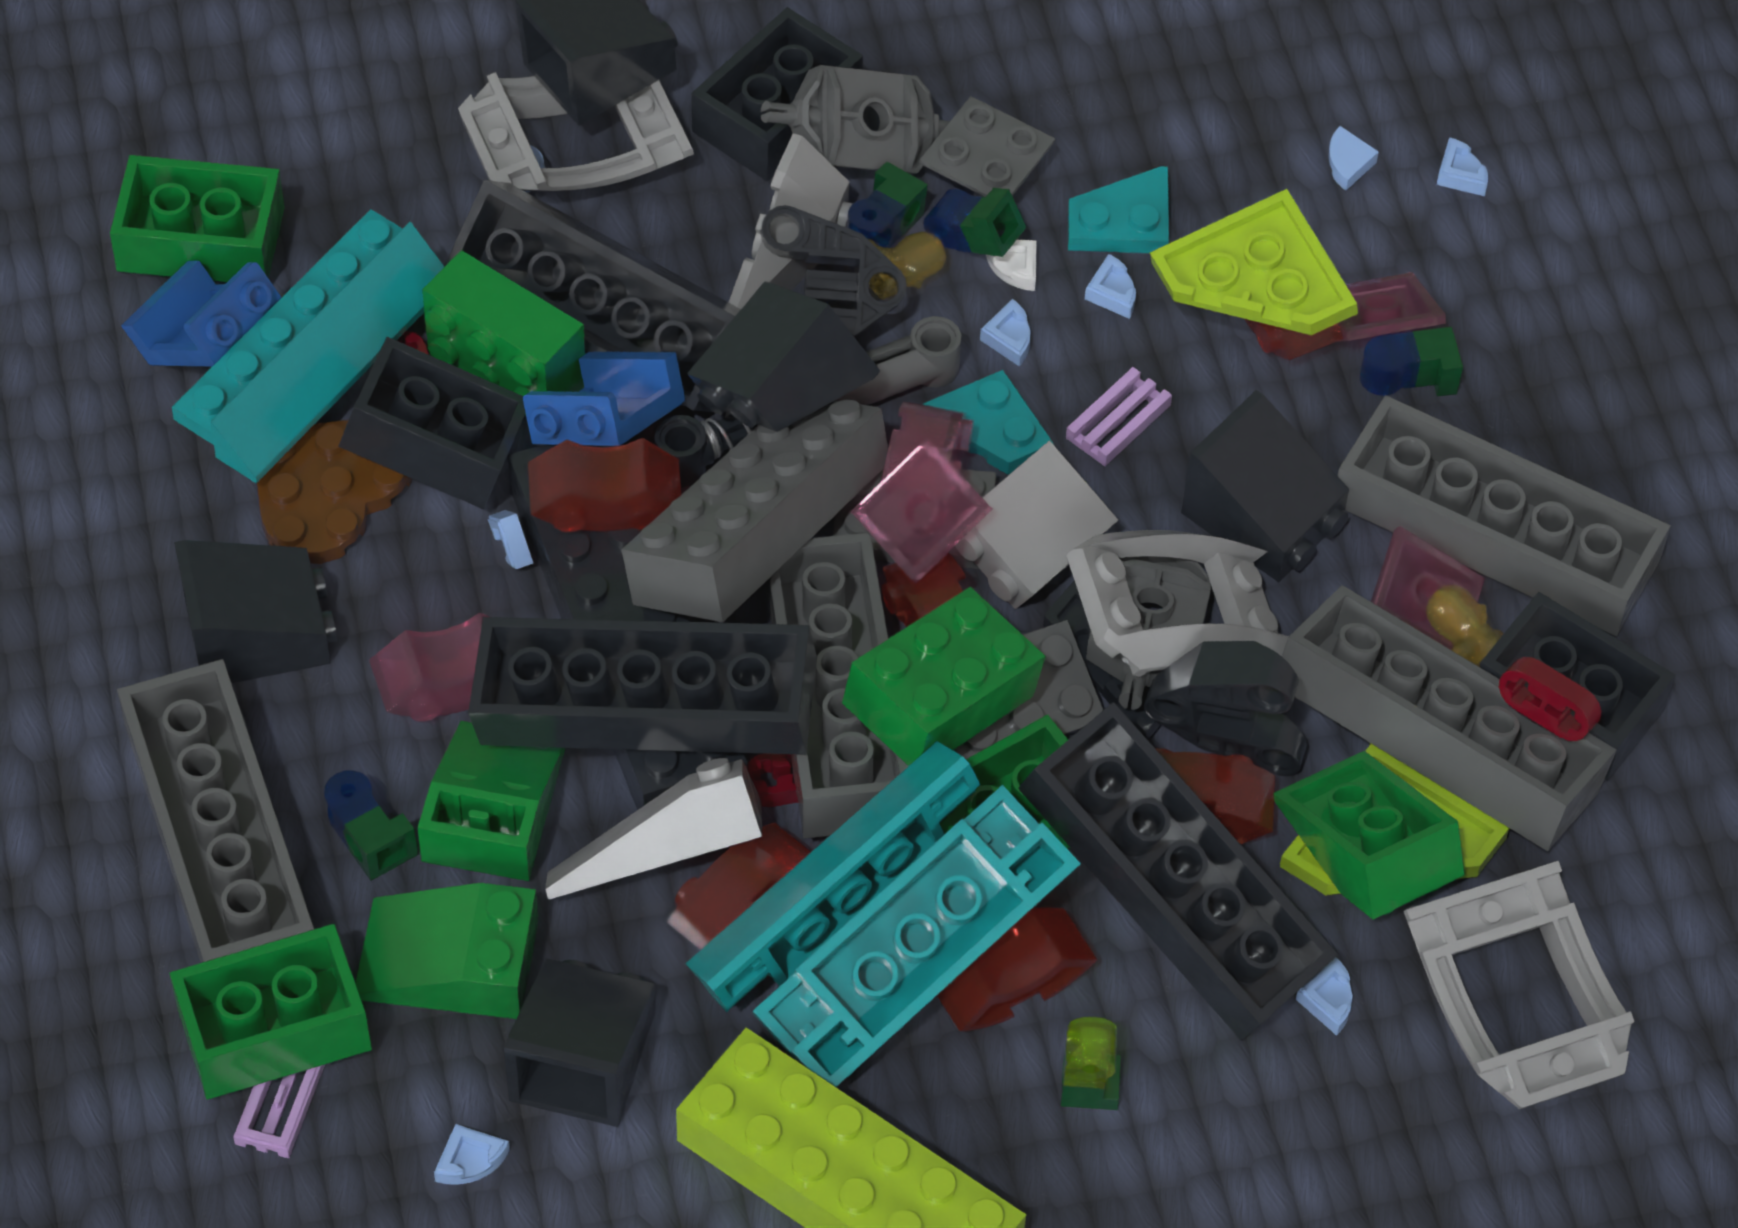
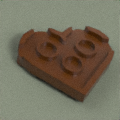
[257,420,412,564]

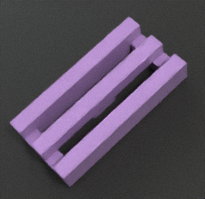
[1066,367,1172,466]
[233,1065,325,1158]

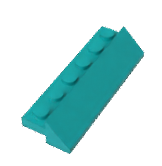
[172,209,444,483]
[685,741,980,1012]
[753,785,1081,1087]

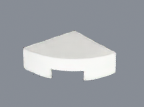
[986,240,1036,291]

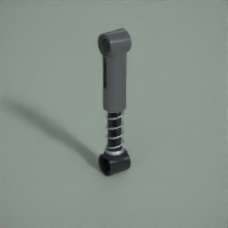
[654,316,961,487]

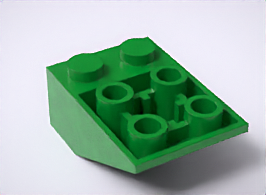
[418,721,565,881]

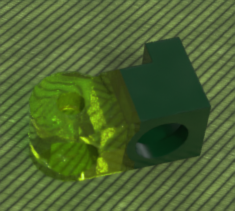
[1061,1017,1121,1110]

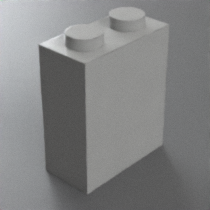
[946,440,1118,609]

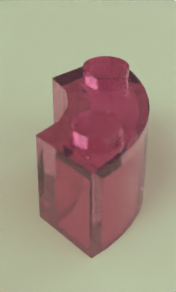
[881,401,974,506]
[369,613,490,722]

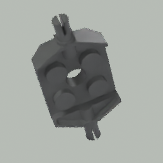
[761,65,950,175]
[1086,556,1212,709]

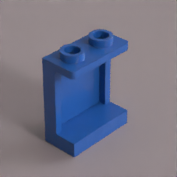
[121,261,282,367]
[523,352,685,446]

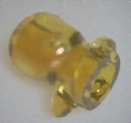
[868,232,946,300]
[1426,584,1504,667]

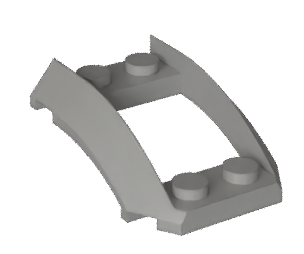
[458,72,694,191]
[1066,530,1289,677]
[1404,861,1634,1109]

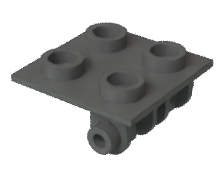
[919,96,1055,207]

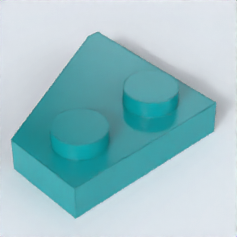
[1068,166,1169,253]
[916,370,1054,475]

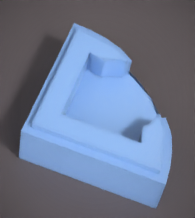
[1328,126,1379,190]
[1436,137,1488,196]
[1085,254,1136,319]
[980,299,1031,366]
[487,510,533,569]
[1296,957,1353,1036]
[434,1124,510,1185]

